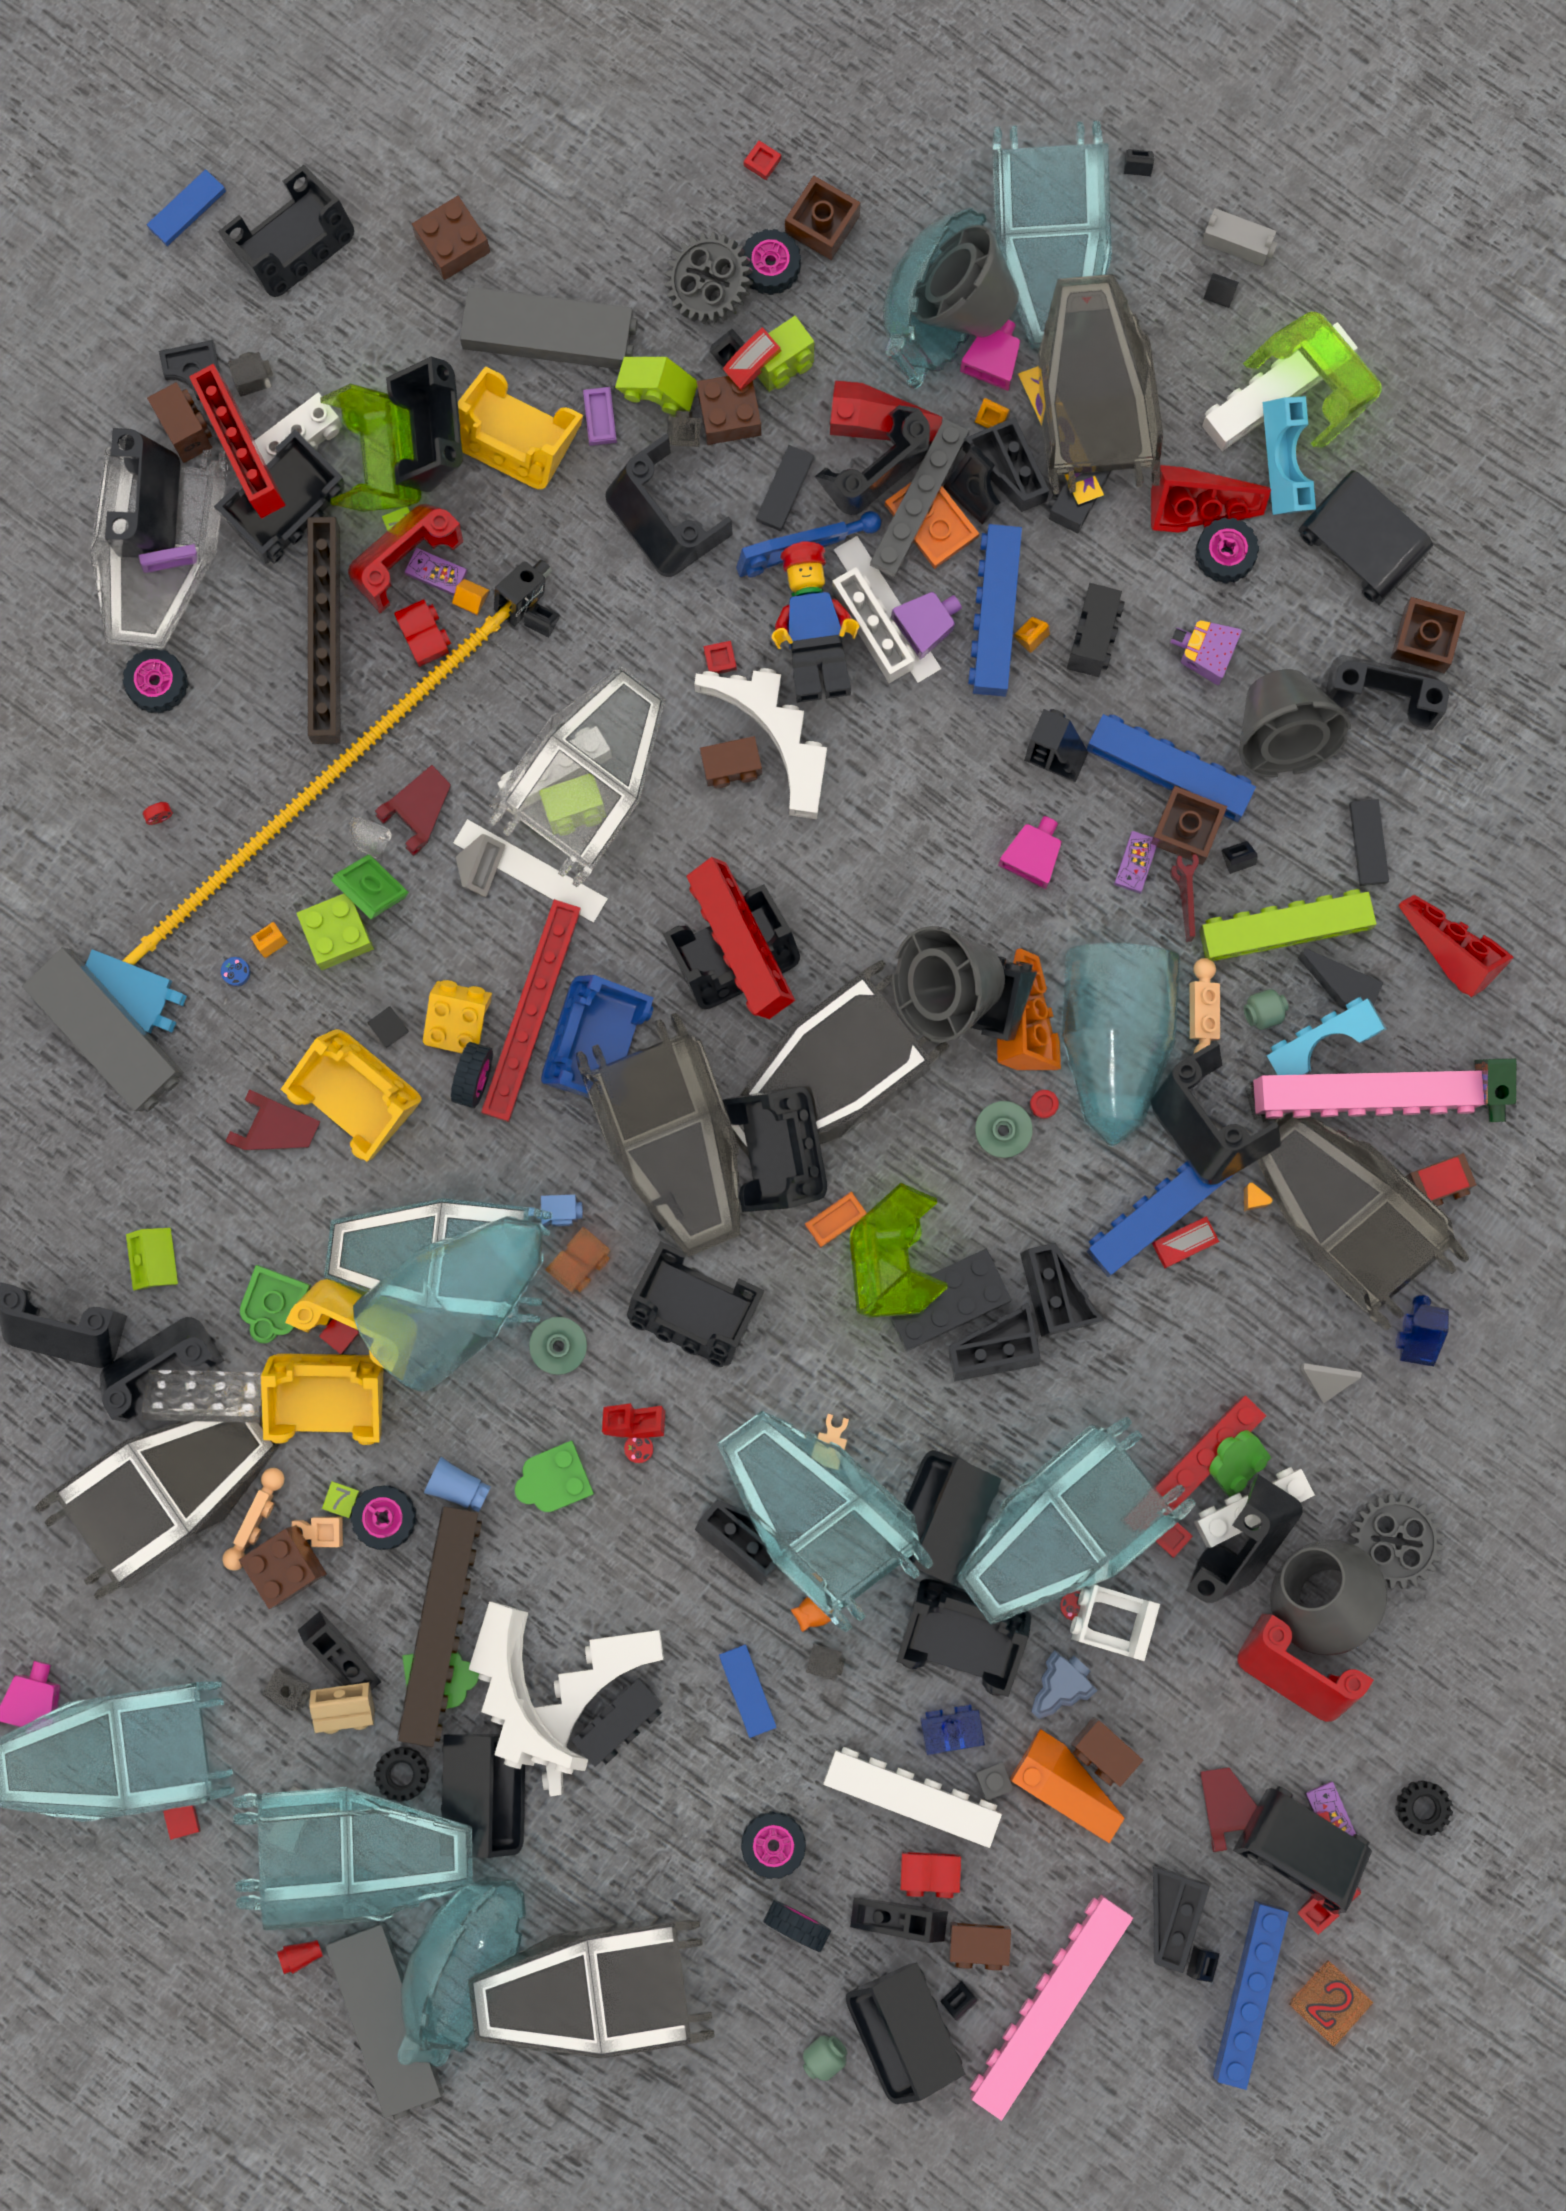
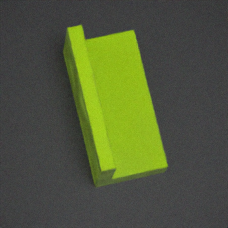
[126,1228,178,1291]

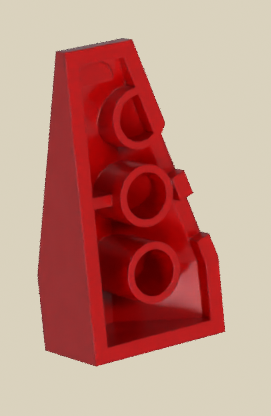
[830,380,942,444]
[1151,465,1271,533]
[1399,895,1514,997]

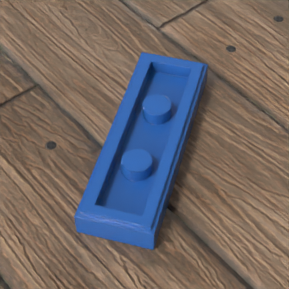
[147,169,226,247]
[719,1644,777,1738]

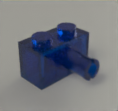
[1396,1295,1449,1367]
[920,1704,985,1755]

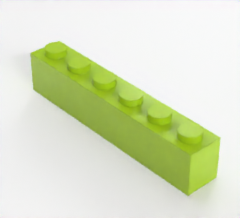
[1199,889,1376,961]

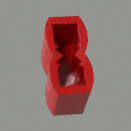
[394,599,451,667]
[900,1852,961,1898]

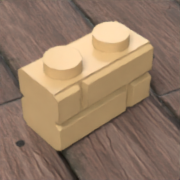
[309,1682,375,1734]

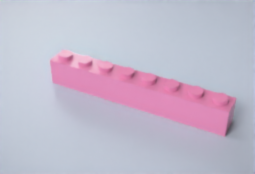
[1253,1071,1485,1119]
[969,1895,1133,2121]

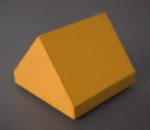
[975,398,1010,428]
[452,579,490,616]
[1013,617,1050,654]
[251,922,288,958]
[1244,1182,1273,1211]

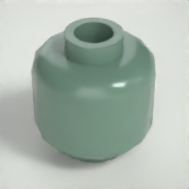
[1244,989,1288,1030]
[803,2035,847,2081]

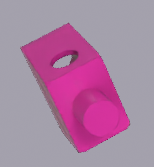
[960,320,1020,391]
[998,816,1062,889]
[0,1661,60,1730]

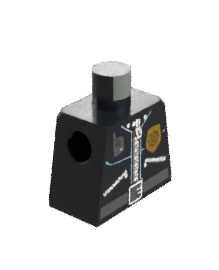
[494,560,552,627]

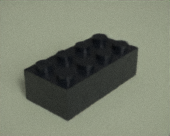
[881,1248,1012,1352]

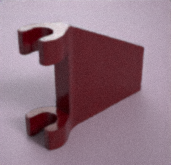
[375,765,451,856]
[1170,854,1199,942]
[225,1089,320,1150]
[1200,1768,1257,1852]

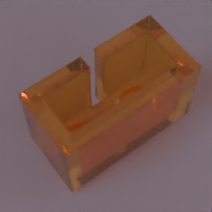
[545,1226,611,1294]

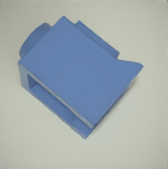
[541,1195,583,1227]

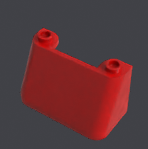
[348,504,463,613]
[1237,1613,1374,1722]

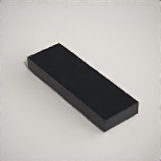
[756,445,814,531]
[1349,799,1389,886]

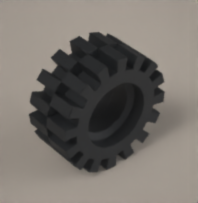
[374,1747,429,1802]
[1396,1780,1453,1836]

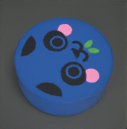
[221,957,251,987]

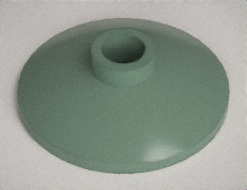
[975,1101,1033,1158]
[529,1317,587,1375]

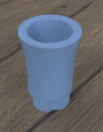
[424,1457,491,1512]

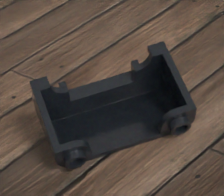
[815,405,930,515]
[1298,470,1433,606]
[663,884,800,1009]
[721,1087,827,1212]
[0,1282,127,1368]
[100,1317,225,1422]
[896,1579,1032,1697]
[1233,1786,1372,1914]

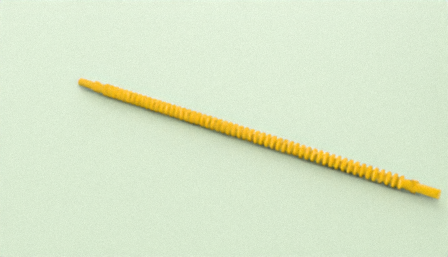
[122,601,512,965]

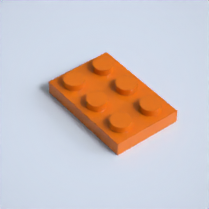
[884,483,979,569]

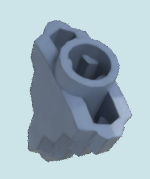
[1031,1650,1098,1719]

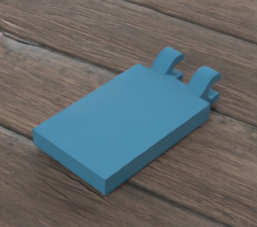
[85,949,187,1033]

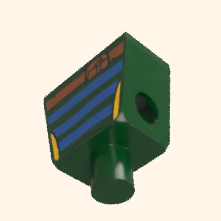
[1474,1058,1517,1122]

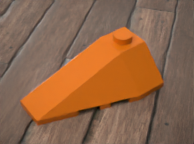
[997,948,1061,1070]
[1009,1729,1125,1843]

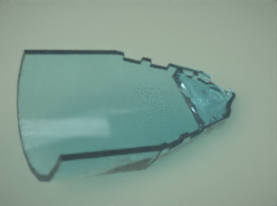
[1061,943,1180,1146]
[353,1216,544,1391]

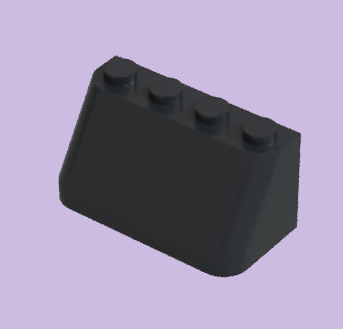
[886,1450,1002,1587]
[440,1734,525,1858]
[846,1962,966,2104]

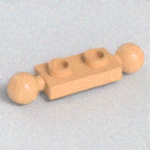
[1189,958,1220,1053]
[222,1468,285,1571]

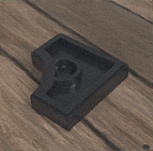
[159,340,221,400]
[943,446,1001,525]

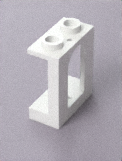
[1070,1583,1160,1661]

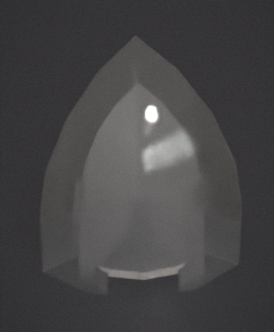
[348,816,392,860]

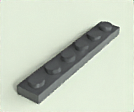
[870,418,969,578]

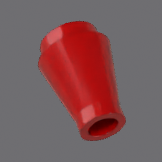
[277,1940,323,1975]

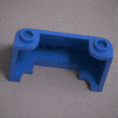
[541,975,654,1106]

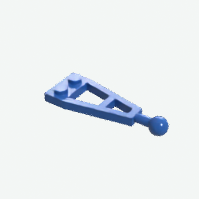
[736,511,882,578]

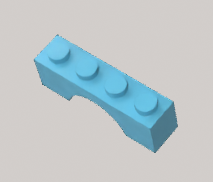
[1262,396,1316,515]
[1266,997,1387,1075]

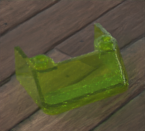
[1242,312,1381,447]
[320,383,422,512]
[850,1182,948,1318]

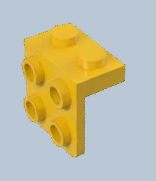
[423,980,492,1053]

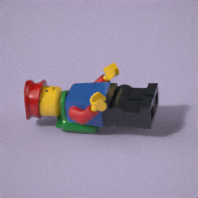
[772,541,859,703]

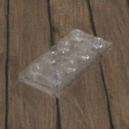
[141,1370,262,1423]

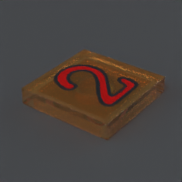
[1289,1960,1373,2047]

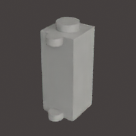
[1201,208,1278,266]

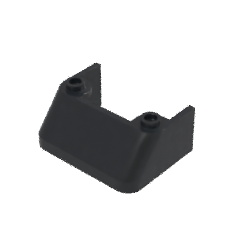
[605,434,733,577]
[1151,1041,1281,1185]

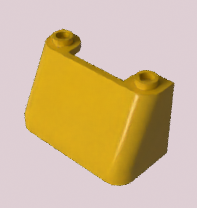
[458,366,583,489]
[280,1029,422,1162]
[285,1279,419,1375]
[261,1354,383,1445]

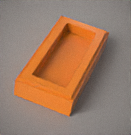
[805,1191,868,1248]

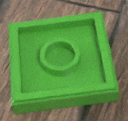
[331,854,409,919]

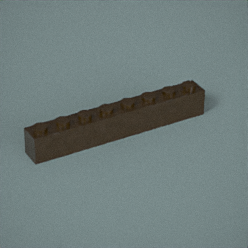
[308,517,341,744]
[397,1506,482,1747]

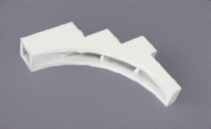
[694,668,827,819]
[469,1601,588,1774]
[534,1630,664,1796]

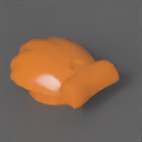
[791,1595,834,1632]

